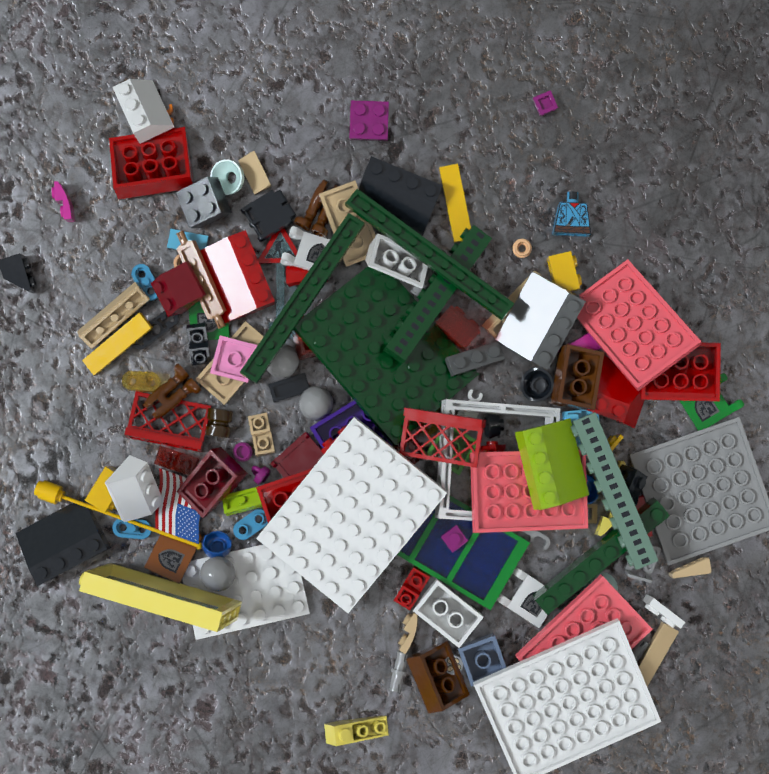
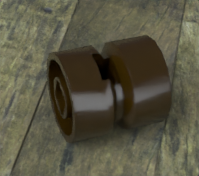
[205,408,233,438]

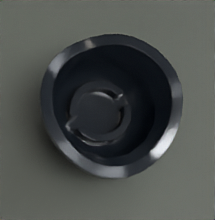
[521,368,554,402]

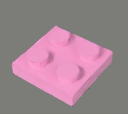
[210,336,258,383]

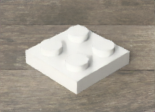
[642,595,685,629]

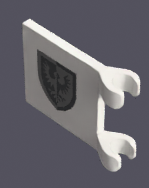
[280,226,330,271]
[497,567,548,628]

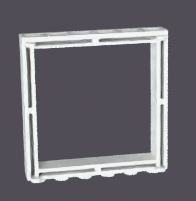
[435,399,562,521]

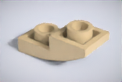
[248,413,275,457]
[398,612,417,654]

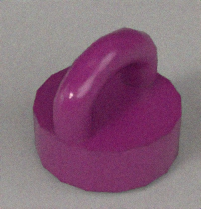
[251,466,271,485]

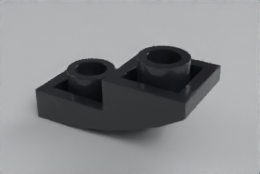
[186,323,211,366]

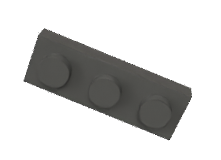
[445,341,505,377]

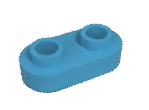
[131,264,158,301]
[233,509,268,540]
[112,519,152,539]

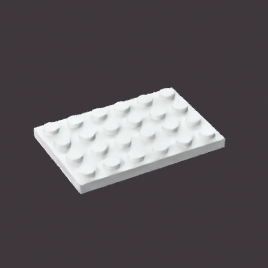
[182,544,310,640]

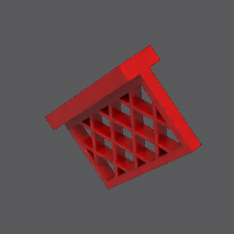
[124,391,212,453]
[399,408,486,468]

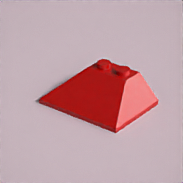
[581,356,645,429]

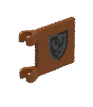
[144,534,202,584]

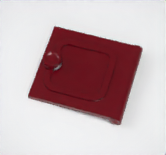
[270,431,324,478]

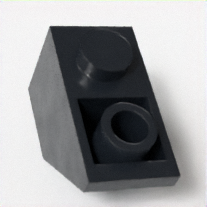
[0,253,37,293]

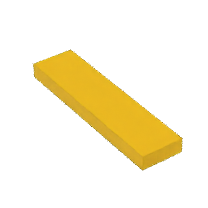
[439,164,471,243]
[82,313,153,375]

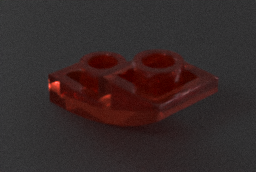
[154,445,199,476]

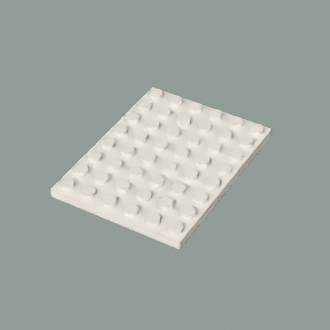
[256,417,448,613]
[473,618,661,774]

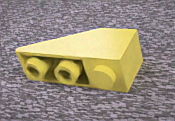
[324,716,389,746]

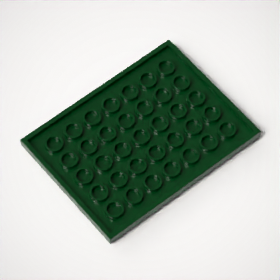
[294,266,479,447]

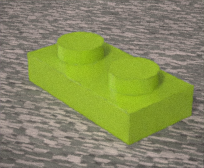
[222,486,262,516]

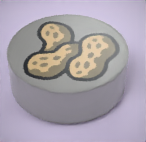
[445,654,463,675]

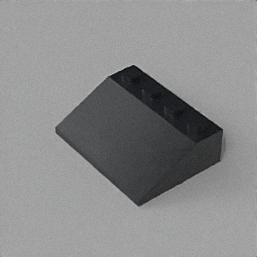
[358,156,443,236]
[15,497,111,586]

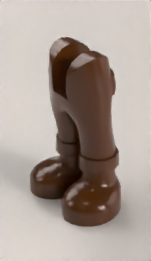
[294,179,338,238]
[143,363,202,419]

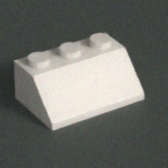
[112,79,174,144]
[365,234,428,289]
[105,455,163,522]
[413,578,483,648]

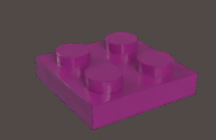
[349,100,389,141]

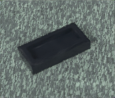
[268,373,310,403]

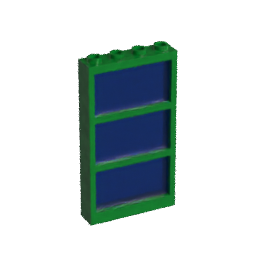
[397,496,530,610]

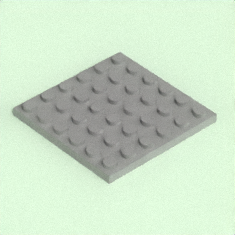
[629,417,769,565]

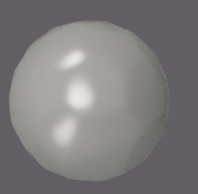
[267,344,299,378]
[299,386,333,421]
[200,556,235,592]

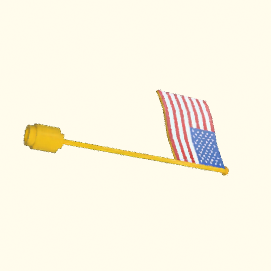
[34,468,202,550]

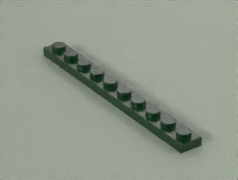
[345,189,514,320]
[240,213,365,384]

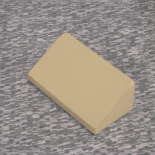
[238,151,272,195]

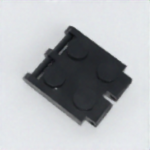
[240,190,297,242]

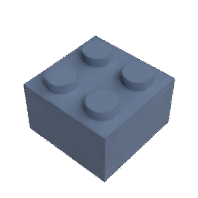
[457,633,506,686]

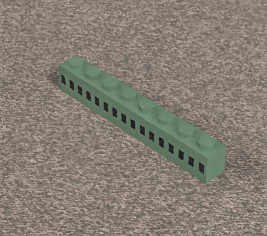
[570,412,659,570]

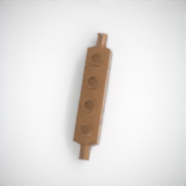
[176,231,227,329]

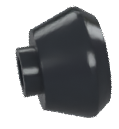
[484,413,504,439]

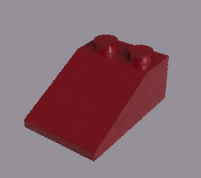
[176,447,247,518]

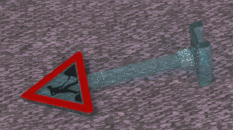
[258,229,298,339]

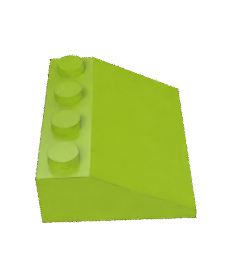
[515,418,589,510]

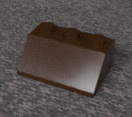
[550,344,604,410]
[406,641,470,713]

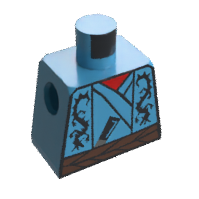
[552,191,591,237]

